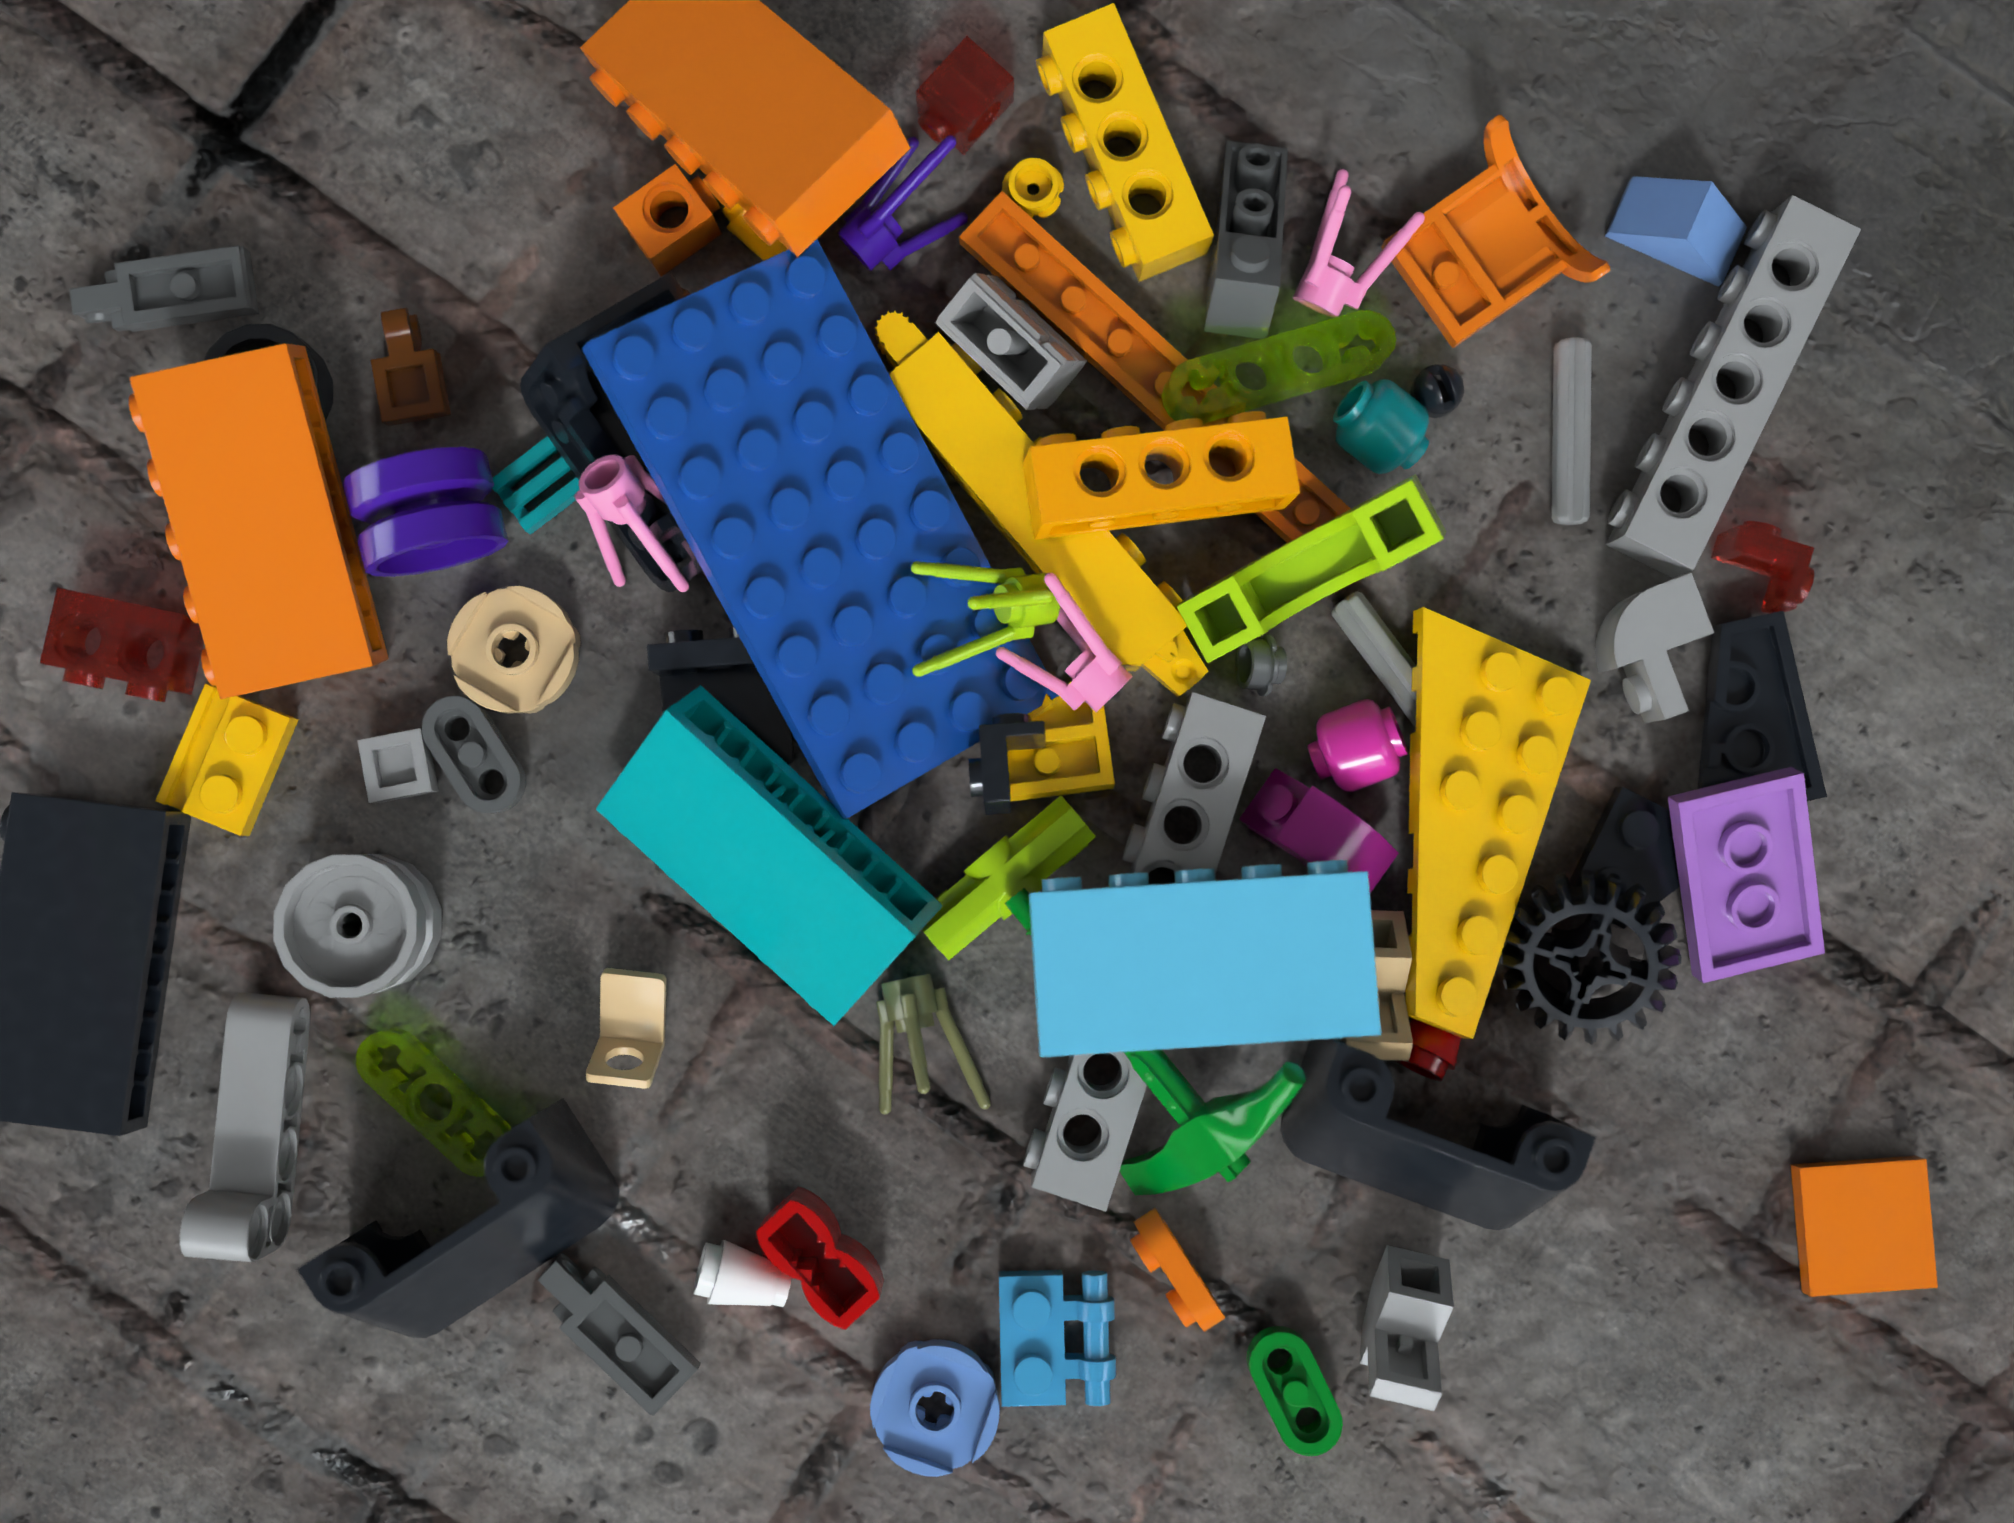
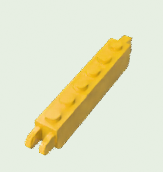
[875,310,1208,698]

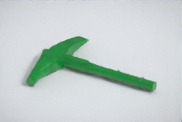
[1005,887,1306,1195]

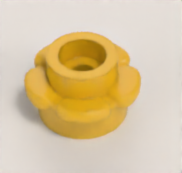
[1002,158,1064,218]

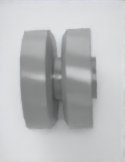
[273,854,442,998]

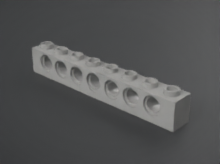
[1023,692,1266,1212]

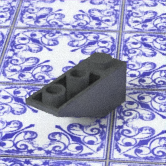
[1204,140,1288,339]

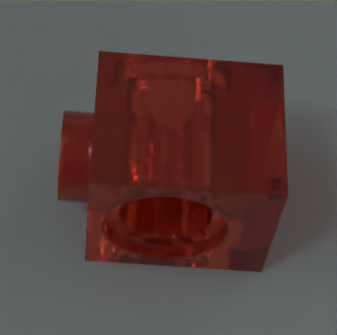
[915,36,1014,155]

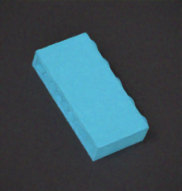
[1028,860,1381,1057]

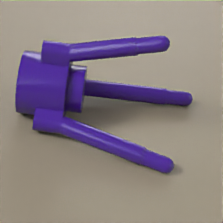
[837,135,968,271]

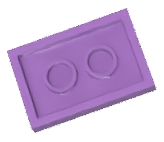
[1668,767,1825,983]

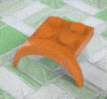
[1381,114,1611,349]

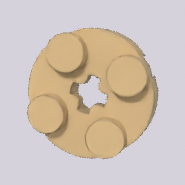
[447,586,581,714]

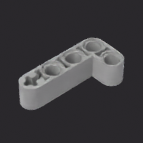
[180,992,310,1262]

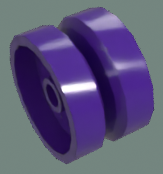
[343,447,509,577]

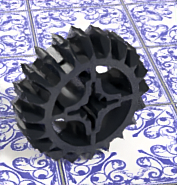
[1499,869,1681,1045]

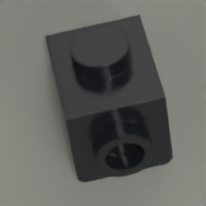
[968,713,1046,815]

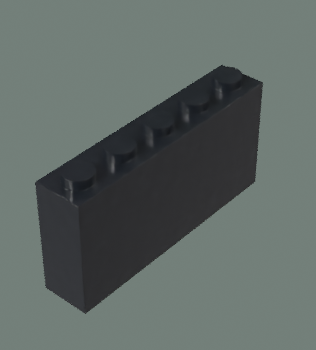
[0,792,191,1136]

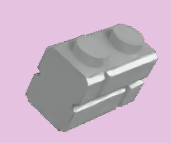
[935,273,1087,410]

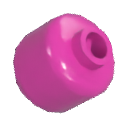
[1308,699,1408,792]

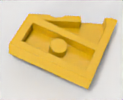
[1007,681,1115,802]

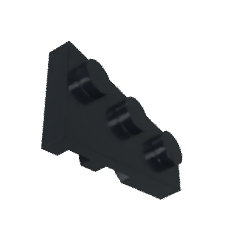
[1698,610,1827,801]

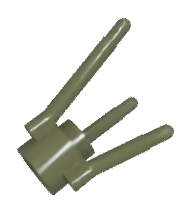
[876,974,991,1115]

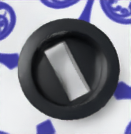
[1410,364,1464,418]

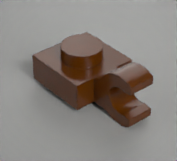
[370,308,451,426]

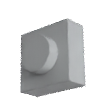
[357,728,439,804]

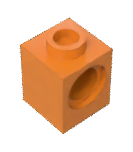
[613,163,721,277]

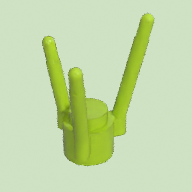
[911,561,1060,677]

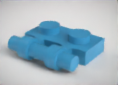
[999,1270,1116,1407]

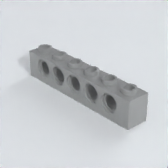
[1606,195,1861,578]

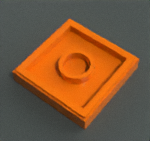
[1791,1156,1938,1297]

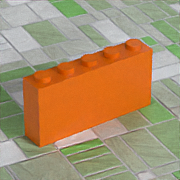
[580,0,911,257]
[129,343,389,699]

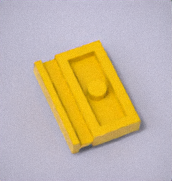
[155,683,299,836]

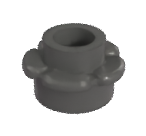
[1235,634,1287,696]

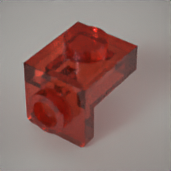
[1711,521,1814,614]

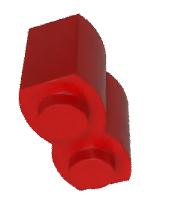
[756,1186,884,1330]

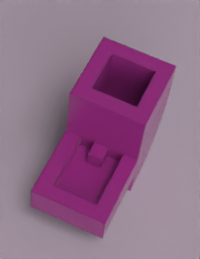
[1239,768,1399,893]

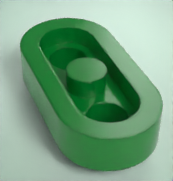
[1246,1326,1343,1456]

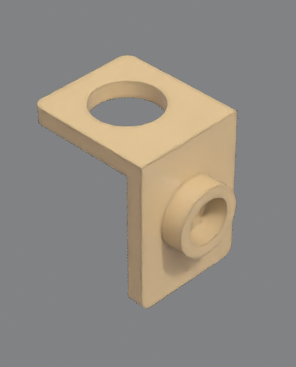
[586,968,667,1089]

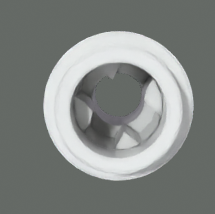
[693,1239,792,1307]

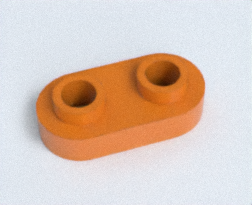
[1130,1208,1226,1332]

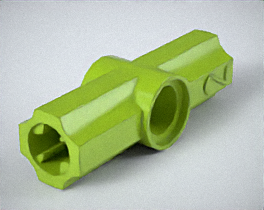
[922,796,1096,961]

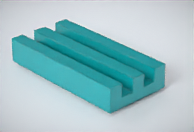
[492,436,580,535]

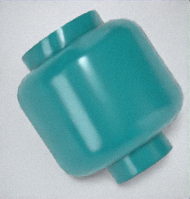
[1333,379,1429,474]

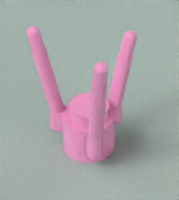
[1293,169,1425,318]
[574,455,689,592]
[996,572,1133,712]

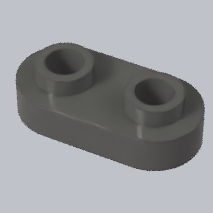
[422,696,526,814]

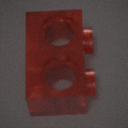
[40,588,204,702]

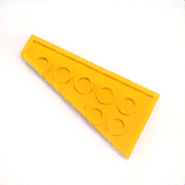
[1405,607,1591,1039]

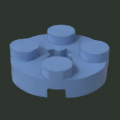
[870,1339,1000,1477]

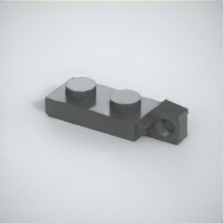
[69,245,259,332]
[538,1253,701,1416]

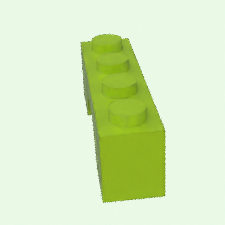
[1176,474,1446,663]

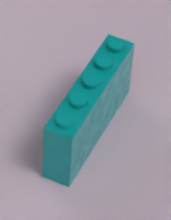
[596,685,943,1026]

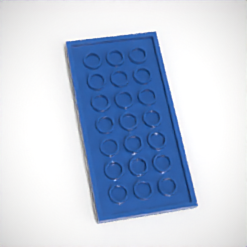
[582,239,1059,819]

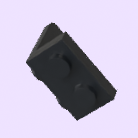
[647,626,794,766]

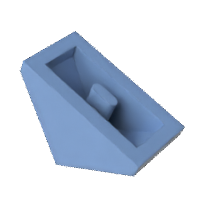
[1605,176,1747,286]

